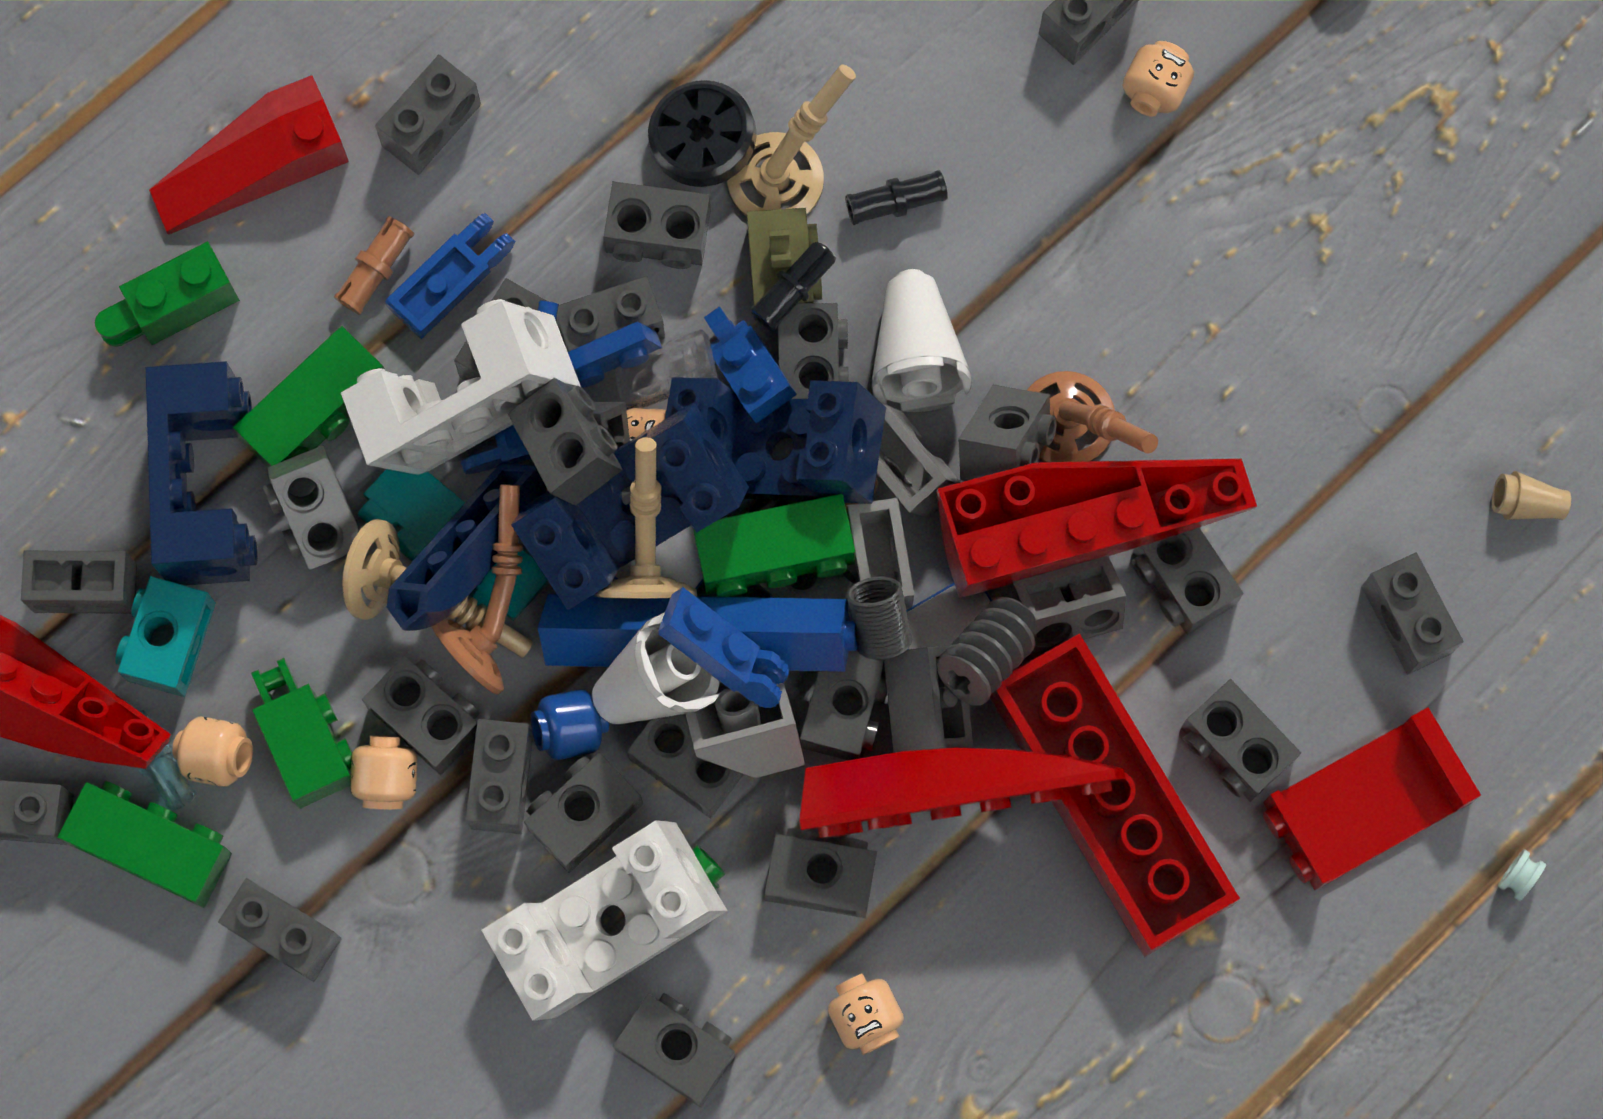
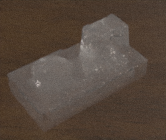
[614,329,718,410]

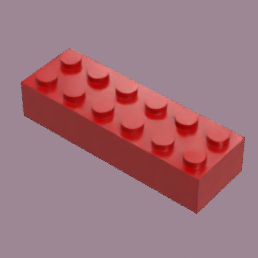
[990,633,1240,957]

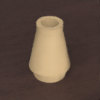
[1492,471,1571,520]

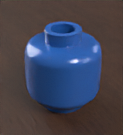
[531,689,609,760]

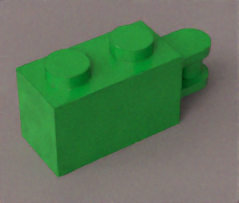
[95,241,240,347]
[251,658,352,809]

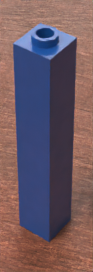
[538,594,858,672]

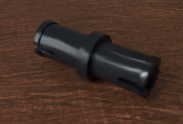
[845,170,948,225]

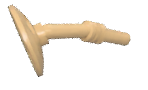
[727,64,856,217]
[594,437,697,598]
[342,519,533,658]

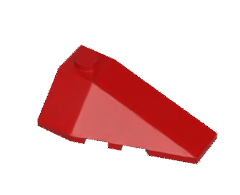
[149,75,349,235]

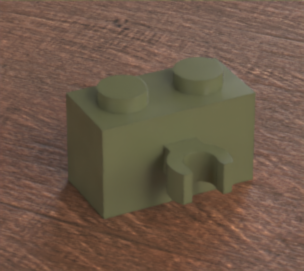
[747,208,822,321]

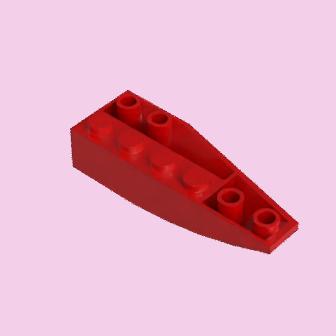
[936,458,1257,598]
[0,615,171,769]
[799,748,1126,838]

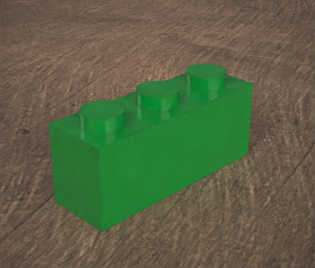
[233,325,384,467]
[693,494,856,598]
[58,780,232,908]

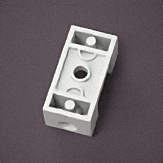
[341,299,581,475]
[481,820,727,1021]

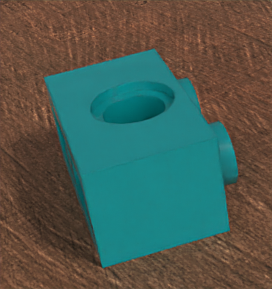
[115,576,216,698]

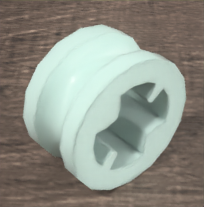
[1498,849,1546,901]

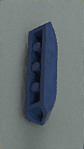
[386,463,547,631]

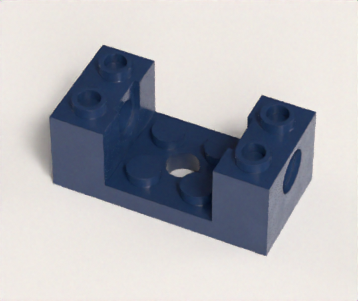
[145,361,258,586]
[665,377,886,504]
[511,402,749,610]

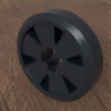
[648,80,757,187]

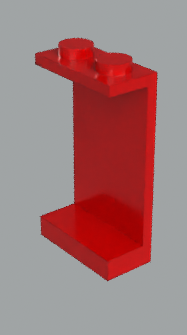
[1263,707,1481,890]

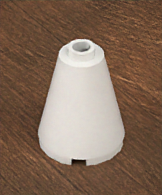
[872,269,971,412]
[592,612,721,724]

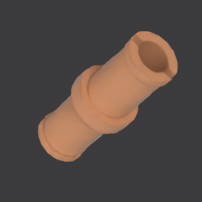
[334,216,414,315]

